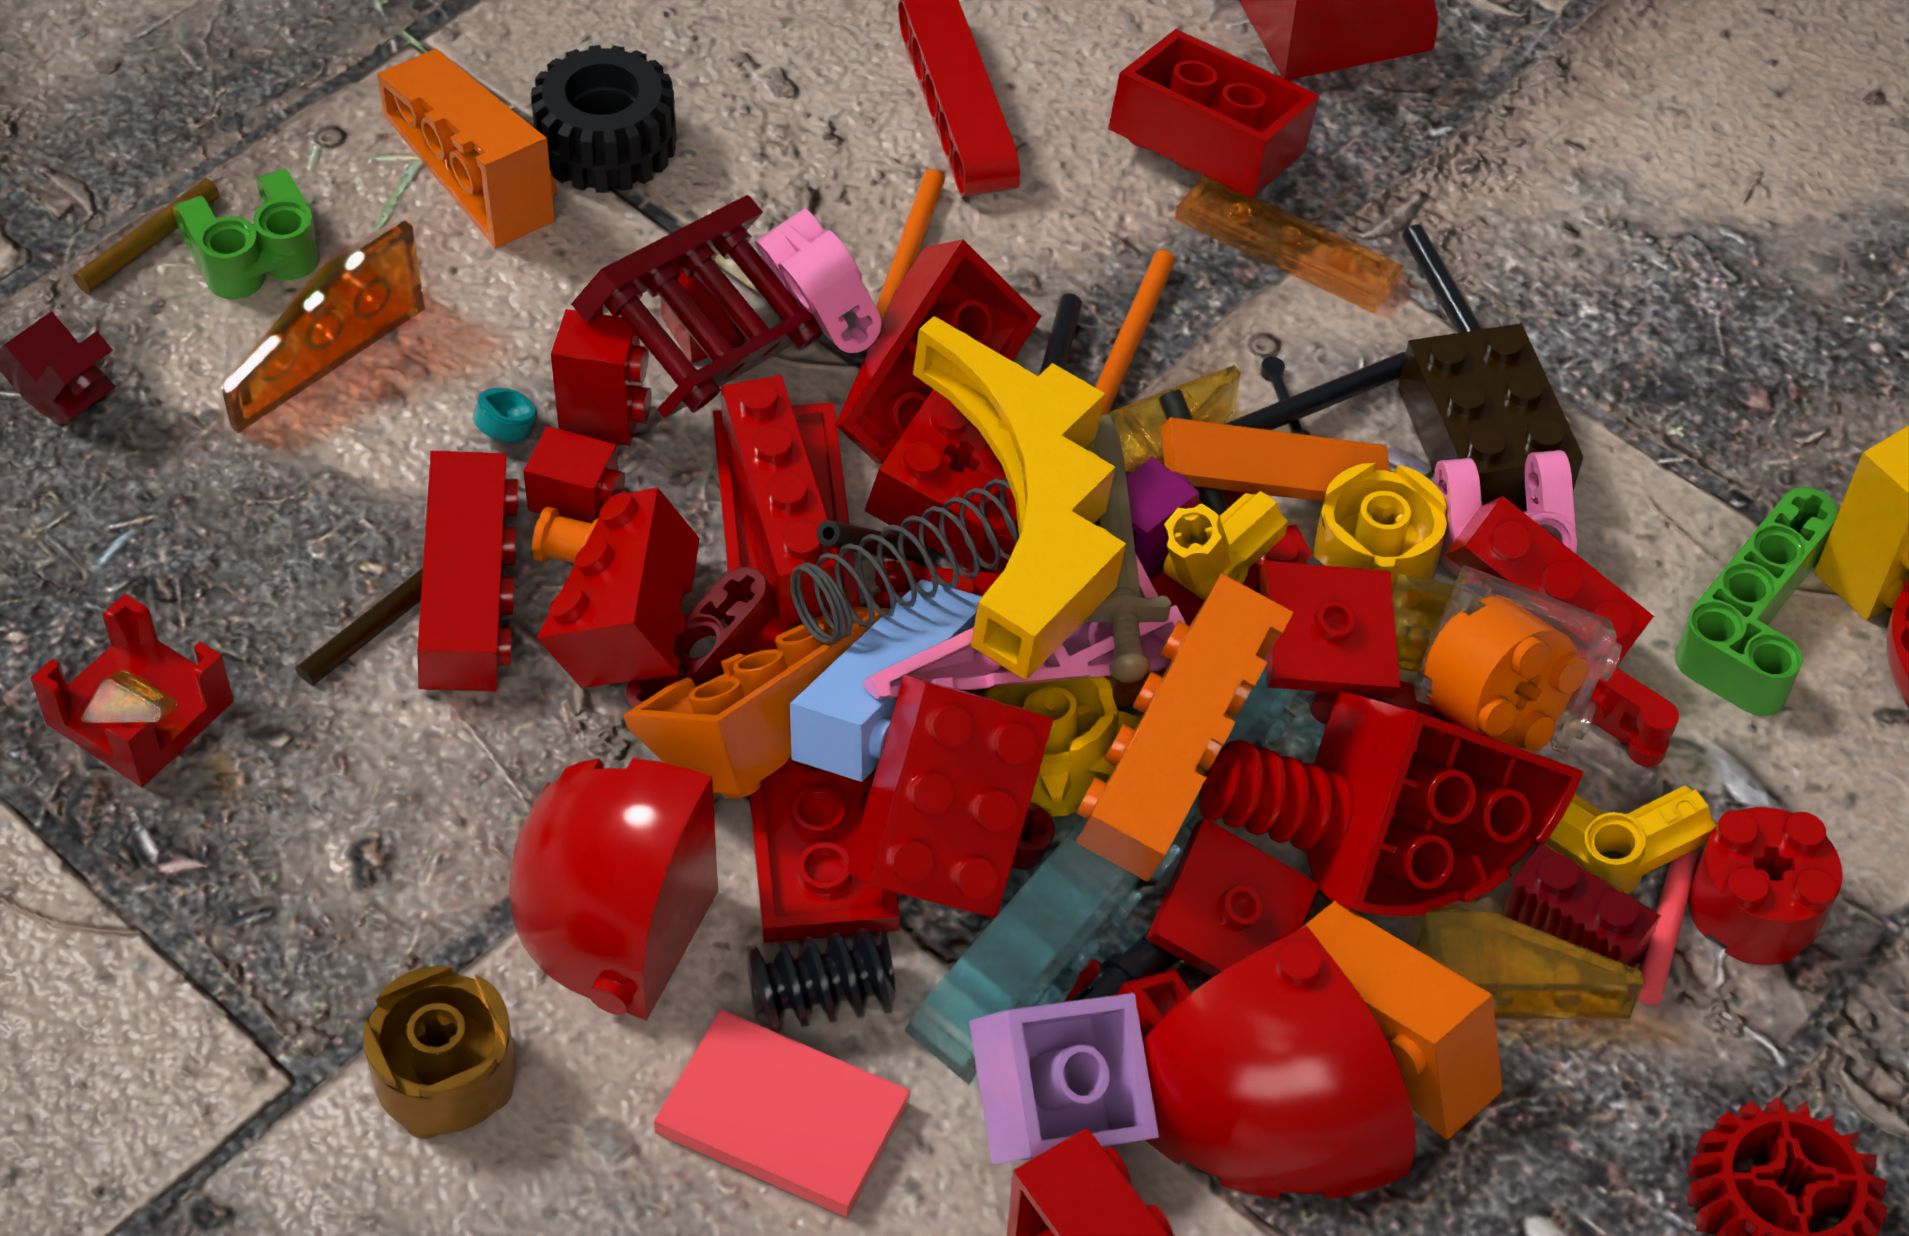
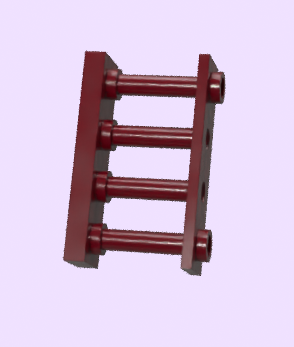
[571,194,823,419]

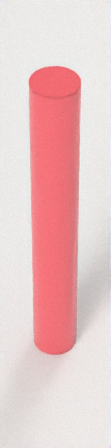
[1634,846,1702,1005]

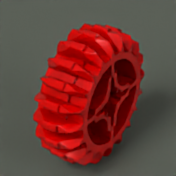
[1687,1096,1888,1236]

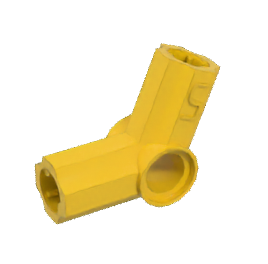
[1163,491,1288,601]
[1545,785,1716,894]

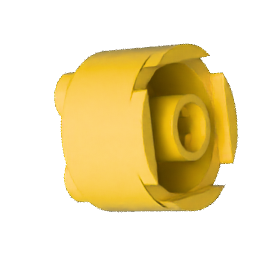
[1313,463,1447,605]

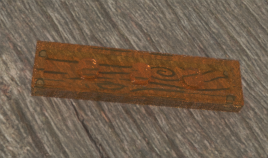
[1175,175,1404,314]

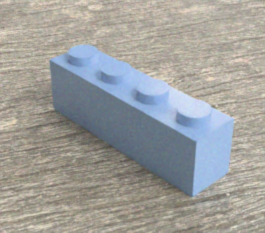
[790,579,982,782]

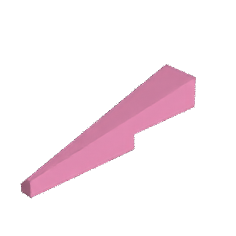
[862,554,1187,699]

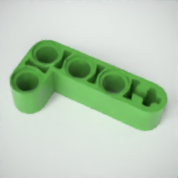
[1675,487,1838,716]

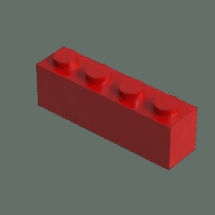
[721,375,842,624]
[417,450,518,692]

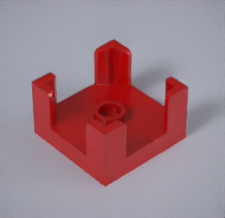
[30,593,234,788]

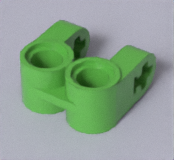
[173,168,320,299]

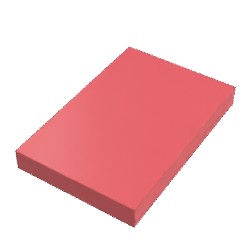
[654,1009,910,1218]

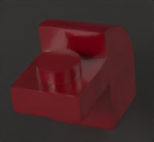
[0,311,116,424]

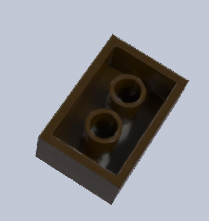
[1398,323,1584,512]

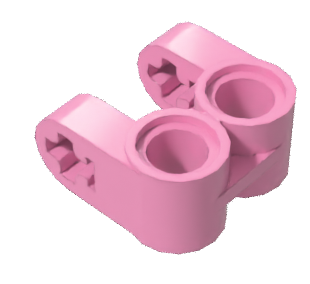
[755,208,882,353]
[1434,450,1578,579]

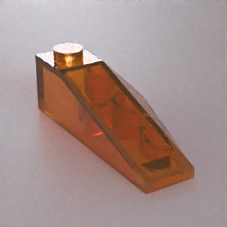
[221,220,425,433]

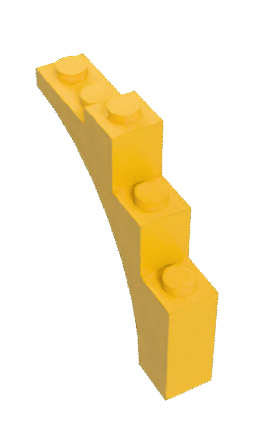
[913,316,1127,681]

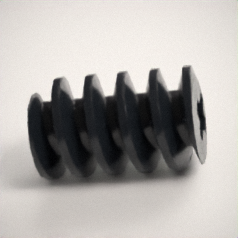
[746,927,895,1032]

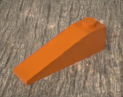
[623,606,889,799]

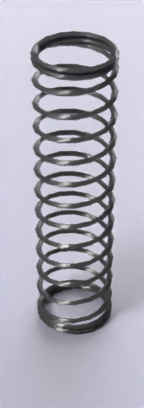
[790,477,1019,645]

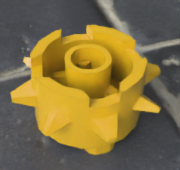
[984,676,1141,817]

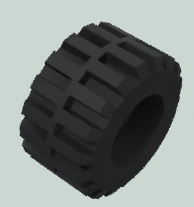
[531,45,677,193]

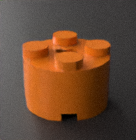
[1424,596,1588,752]

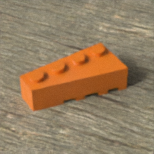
[377,48,557,249]
[1075,573,1294,882]

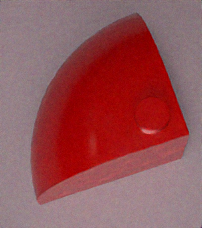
[1238,0,1438,80]
[1306,690,1584,917]
[509,758,718,1021]
[1143,926,1416,1199]

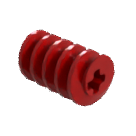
[1198,739,1354,853]

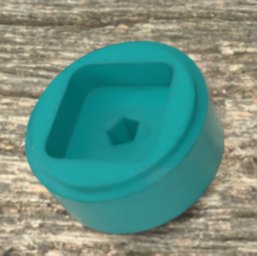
[473,388,537,442]

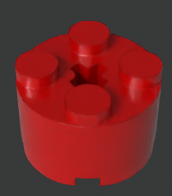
[1688,807,1843,965]

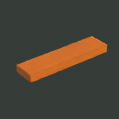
[1160,417,1390,502]

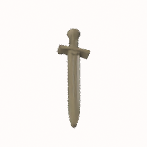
[1084,415,1171,683]

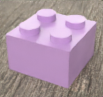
[969,993,1159,1165]

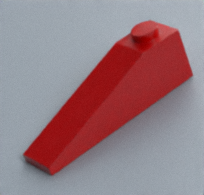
[835,239,1042,463]

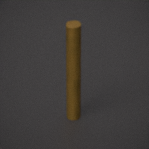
[73,178,220,293]

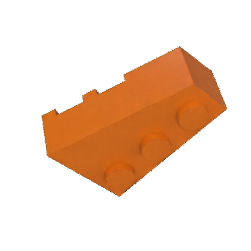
[1300,901,1503,1141]

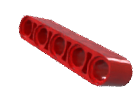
[898,0,1020,197]

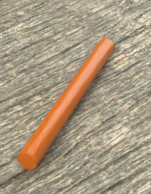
[876,169,945,321]
[1095,250,1176,417]

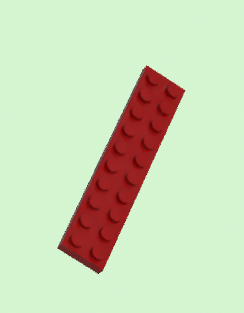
[713,402,900,943]

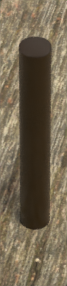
[295,568,423,687]

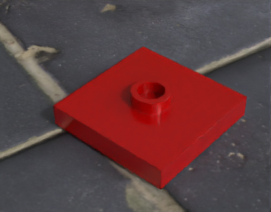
[1259,560,1401,698]
[1146,818,1319,977]

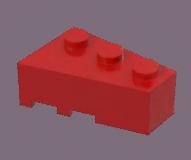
[537,487,700,688]

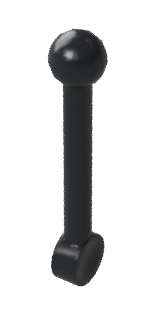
[1260,357,1311,435]

